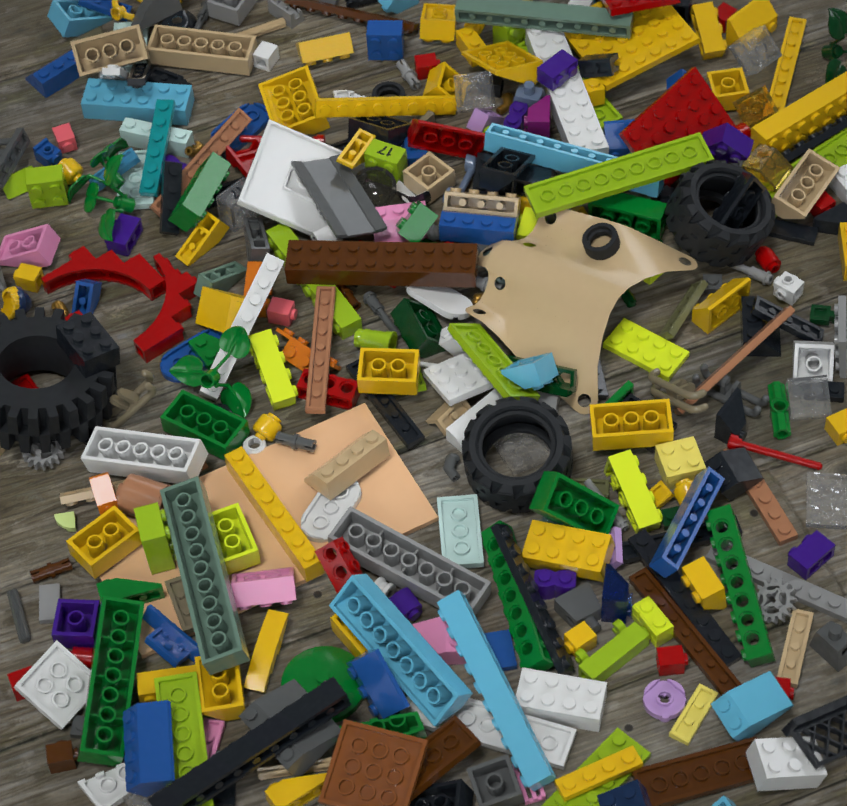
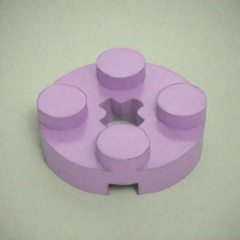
[643,679,686,722]

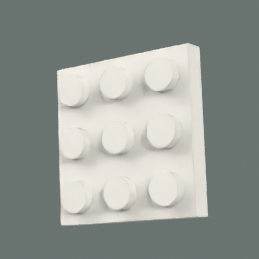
[422,352,494,406]
[13,640,90,730]

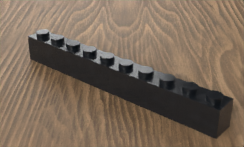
[147,677,351,806]

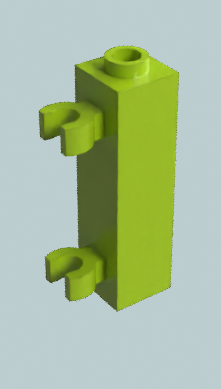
[575,619,649,682]

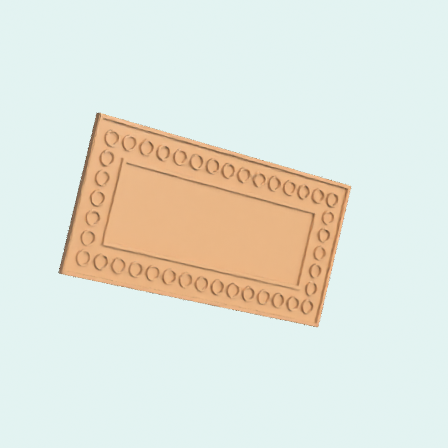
[76,403,439,659]

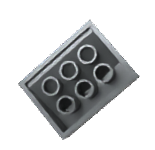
[239,679,341,777]

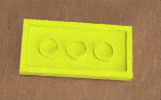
[603,318,690,382]

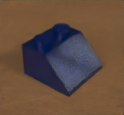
[601,564,633,624]

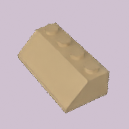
[70,24,150,77]
[771,149,840,219]
[304,430,390,501]

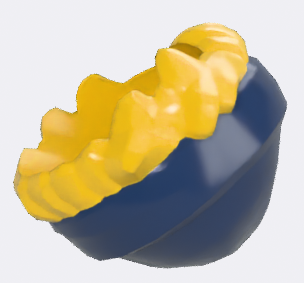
[1,286,32,321]

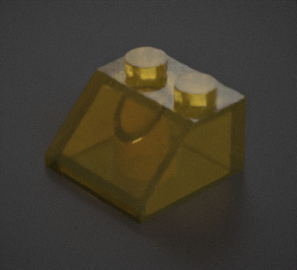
[732,85,778,127]
[742,143,793,192]

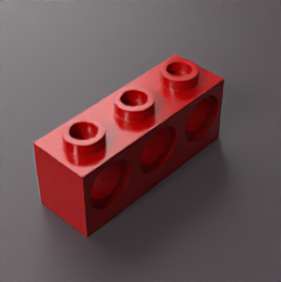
[296,368,361,410]
[314,536,363,594]

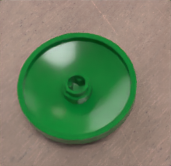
[281,646,363,723]

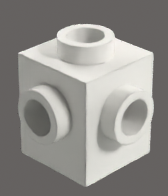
[773,271,804,305]

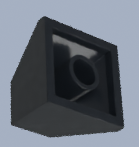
[714,387,747,444]

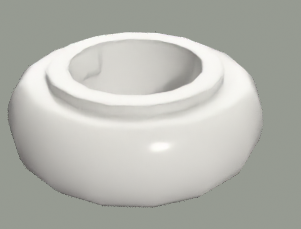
[242,435,267,455]

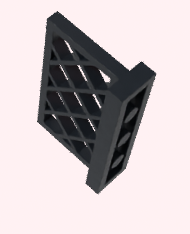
[781,696,847,770]

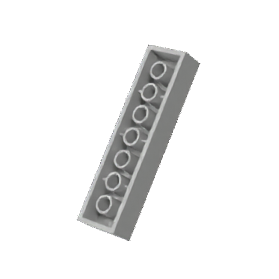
[328,506,491,616]

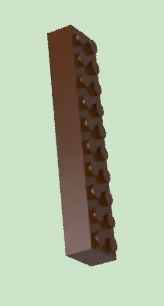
[284,240,479,288]

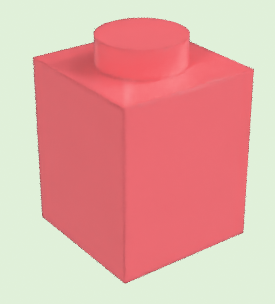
[52,123,78,154]
[267,296,298,327]

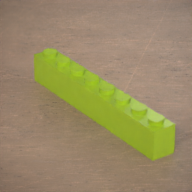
[266,223,362,340]

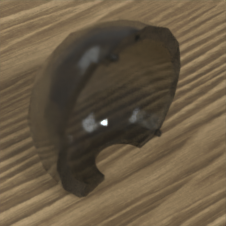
[355,166,396,207]

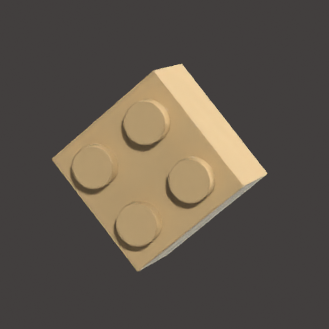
[403,151,455,204]

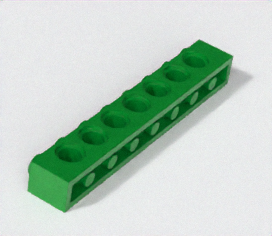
[705,504,776,668]
[481,520,554,671]

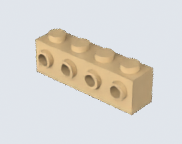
[443,187,521,217]

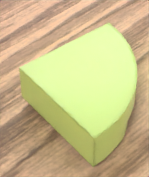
[54,511,77,532]

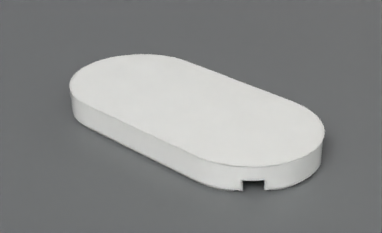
[405,286,473,320]
[301,481,362,543]

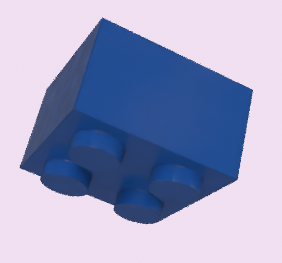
[366,20,405,61]

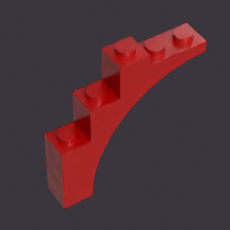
[41,246,166,301]
[133,253,197,363]

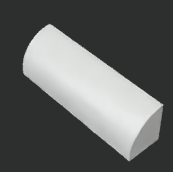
[446,389,503,452]

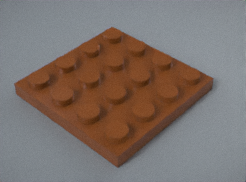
[318,719,429,806]

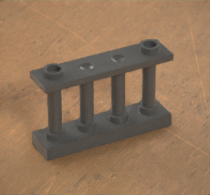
[0,127,31,188]

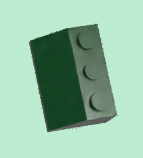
[390,298,446,358]

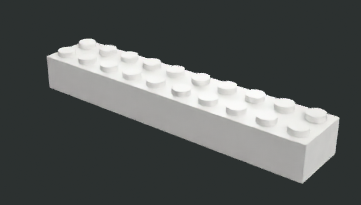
[525,28,609,154]

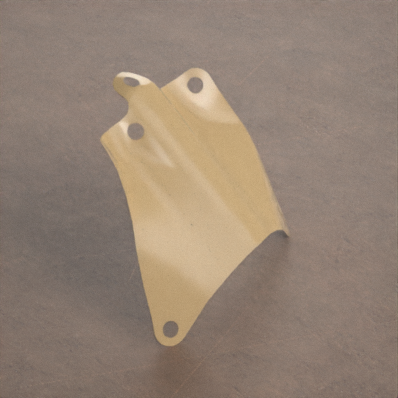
[465,209,698,414]

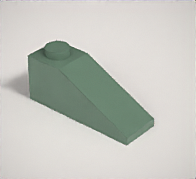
[194,261,247,297]

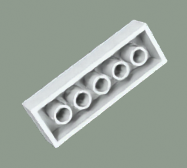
[81,426,208,484]

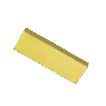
[669,683,719,746]

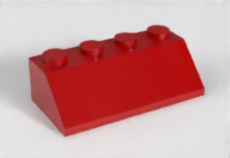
[408,119,485,158]

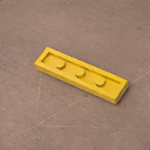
[554,745,643,802]

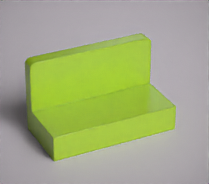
[2,165,33,199]

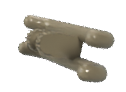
[648,368,709,414]
[103,369,156,429]

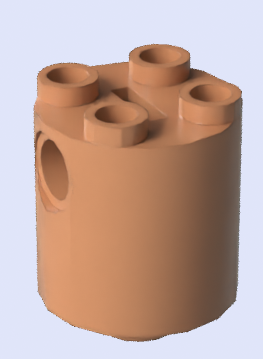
[116,474,172,516]

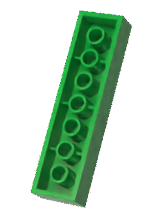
[77,595,145,767]

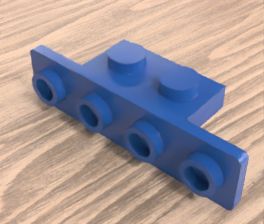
[143,604,200,668]

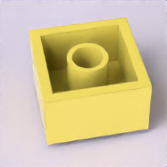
[654,436,706,490]

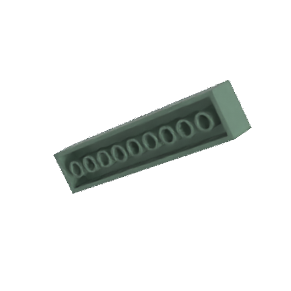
[160,476,250,675]

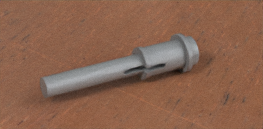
[731,264,774,286]
[584,478,630,533]

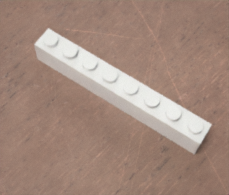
[198,253,284,402]

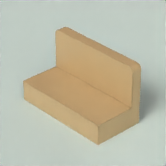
[426,400,472,436]

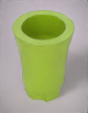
[353,328,398,349]

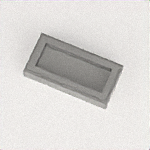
[39,583,61,624]

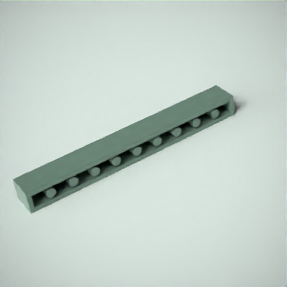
[454,0,634,39]

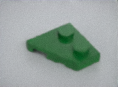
[188,333,220,370]

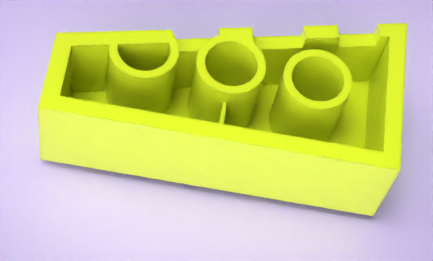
[249,329,298,411]
[603,449,663,534]

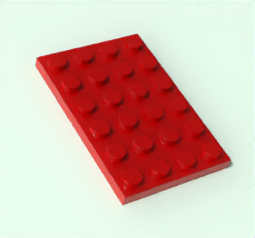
[619,67,735,186]

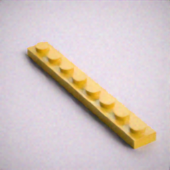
[763,17,807,120]
[314,95,457,118]

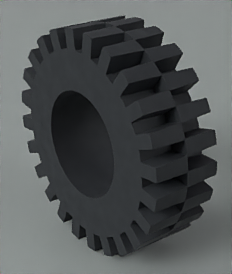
[0,307,117,453]

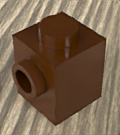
[45,740,79,774]

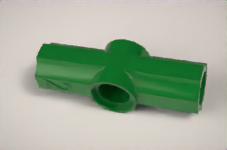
[767,381,791,440]

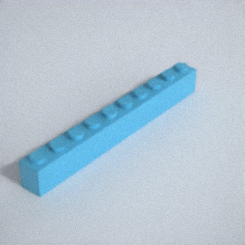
[484,123,664,198]
[437,590,557,792]

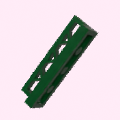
[507,355,577,397]

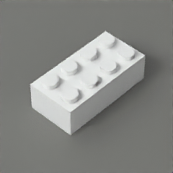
[516,667,607,732]

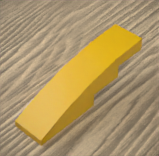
[243,609,289,693]

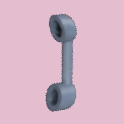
[442,154,477,203]

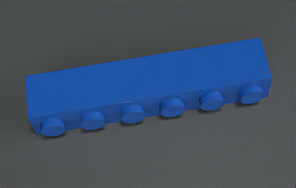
[649,467,725,578]

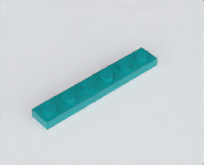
[139,99,176,197]

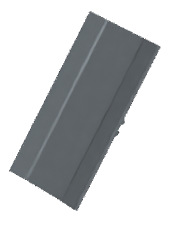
[291,154,387,239]

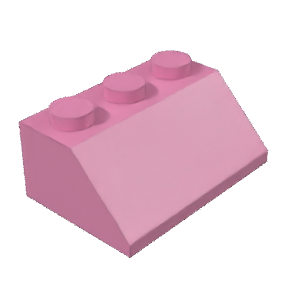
[373,201,428,242]
[231,567,297,610]

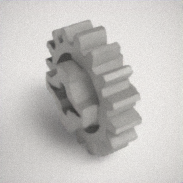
[22,441,66,471]
[757,578,798,624]

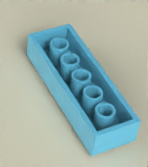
[81,78,195,126]

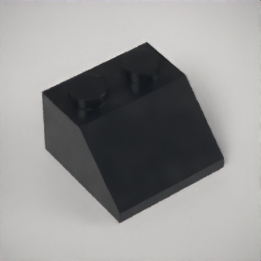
[704,447,764,501]

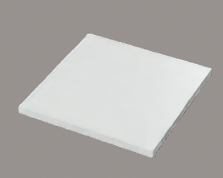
[237,119,366,241]

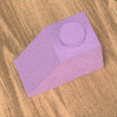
[466,108,505,133]

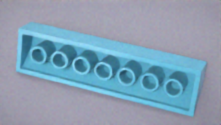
[329,574,473,726]

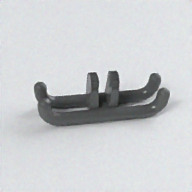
[692,363,770,417]

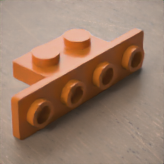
[275,327,342,371]

